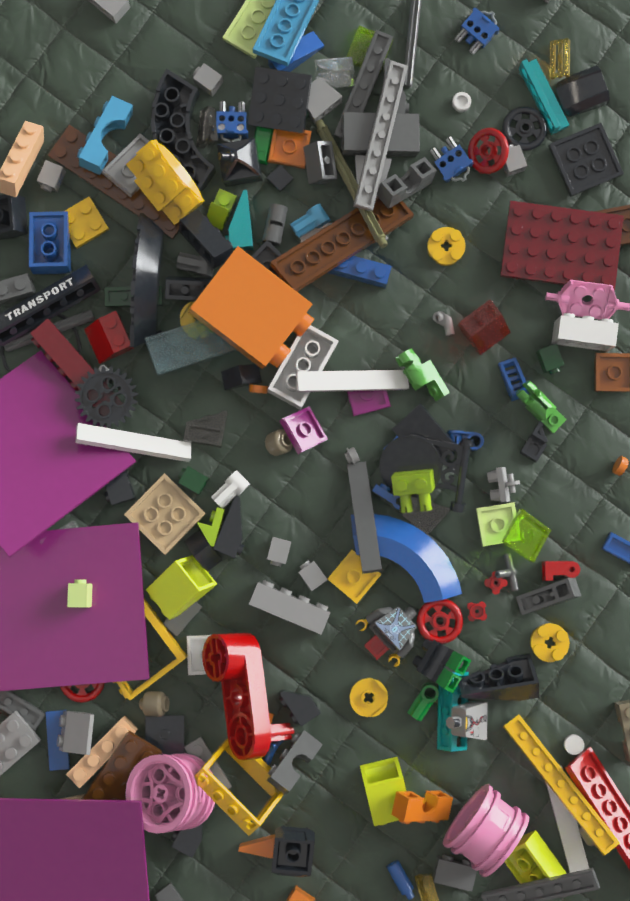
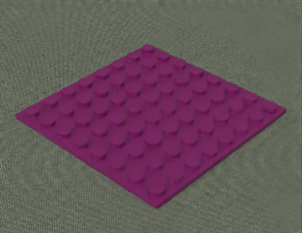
[0,350,136,558]
[0,522,150,691]
[0,798,150,901]

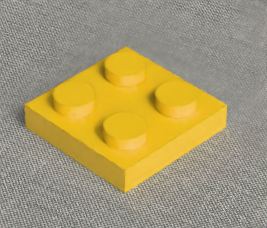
[65,196,109,249]
[327,550,381,604]

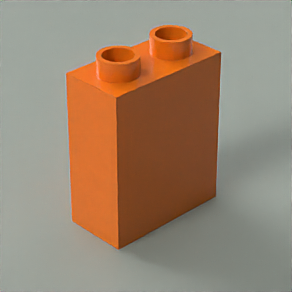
[188,246,314,369]

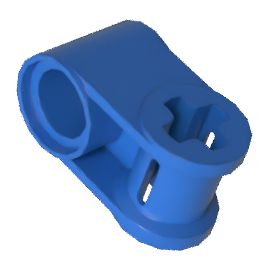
[447,430,484,451]

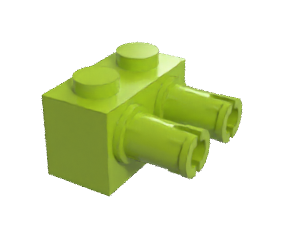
[391,469,435,513]

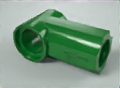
[407,682,439,722]

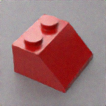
[84,311,135,364]

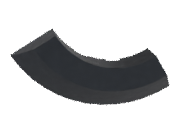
[151,69,216,193]
[130,213,164,347]

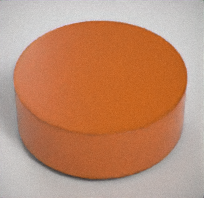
[249,384,268,394]
[612,456,629,476]

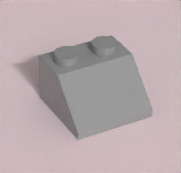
[57,711,94,755]

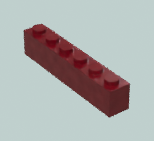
[30,319,123,416]

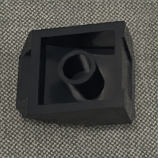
[556,65,610,117]
[271,825,315,877]

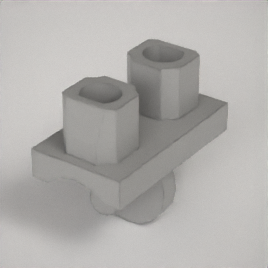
[487,467,520,502]

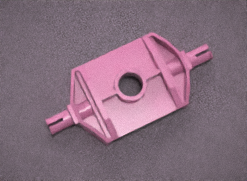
[545,280,630,320]

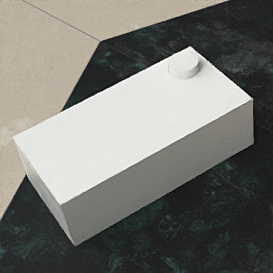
[267,325,338,410]

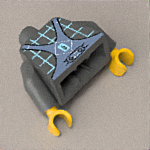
[356,607,417,667]

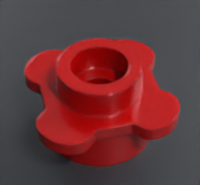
[484,571,508,594]
[467,601,487,621]

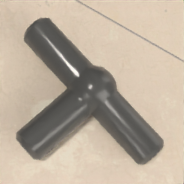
[495,553,519,592]

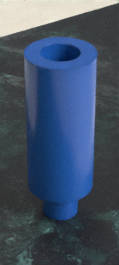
[386,860,415,900]

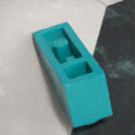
[225,190,254,252]

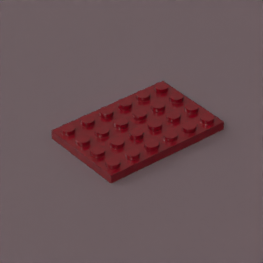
[500,200,624,291]

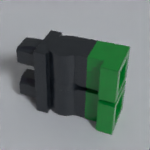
[412,639,472,693]

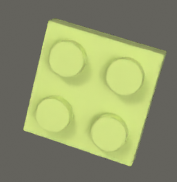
[476,502,521,546]

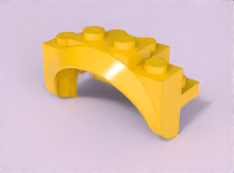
[126,140,205,225]

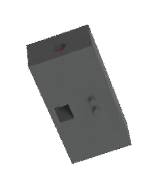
[341,112,420,157]

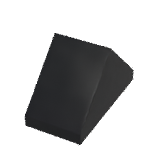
[221,364,262,390]
[184,530,222,572]

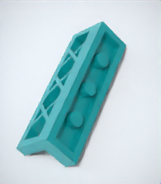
[519,59,569,135]
[437,672,469,752]

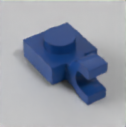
[372,483,401,510]

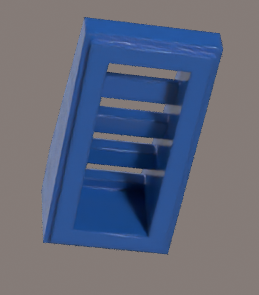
[498,357,529,401]

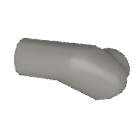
[433,311,455,336]

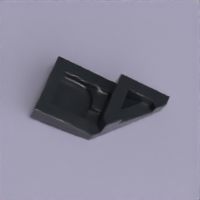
[520,421,548,463]

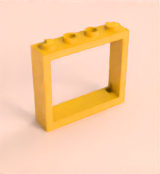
[113,598,187,700]
[194,738,284,836]

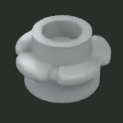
[344,447,360,465]

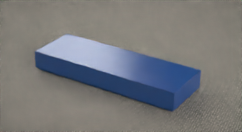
[46,710,70,771]

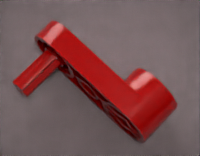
[202,633,294,760]

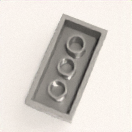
[249,580,330,635]

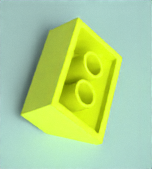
[505,830,567,884]

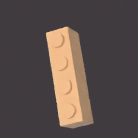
[0,121,44,197]
[66,716,138,788]

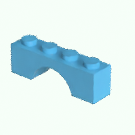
[77,96,133,175]

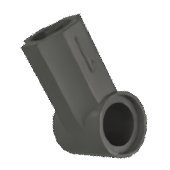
[176,252,214,278]

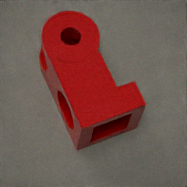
[542,561,581,581]

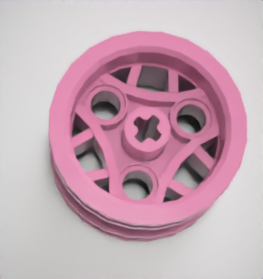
[125,753,215,834]
[443,784,529,877]

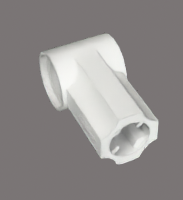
[211,470,250,509]

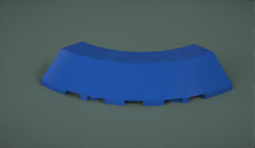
[351,514,462,603]

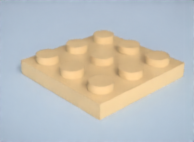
[124,473,206,555]

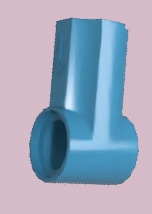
[290,204,330,238]

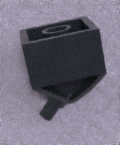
[217,138,263,187]

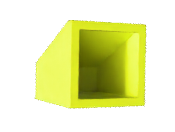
[146,555,217,620]
[360,757,406,826]

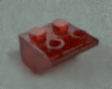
[457,299,511,356]

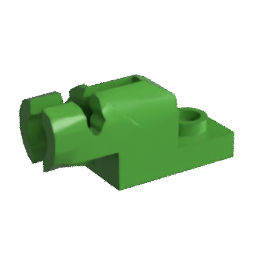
[395,348,450,401]
[516,380,567,433]

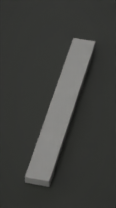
[353,60,408,212]

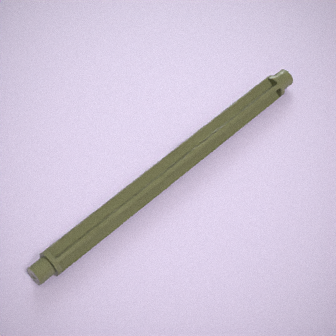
[315,119,388,248]

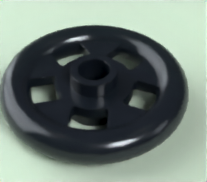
[502,106,547,151]

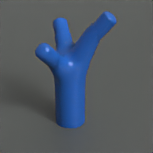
[264,741,284,765]

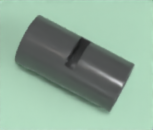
[262,204,288,246]

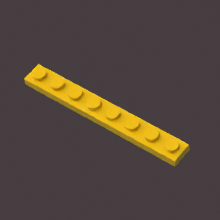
[503,714,620,856]

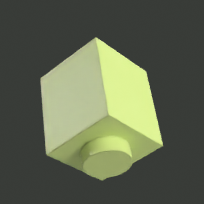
[67,579,92,608]

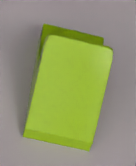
[207,189,237,231]
[197,507,225,547]

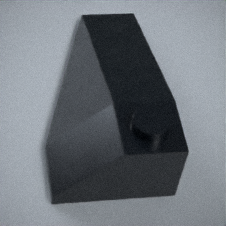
[459,653,539,701]

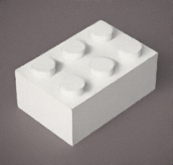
[551,313,619,352]

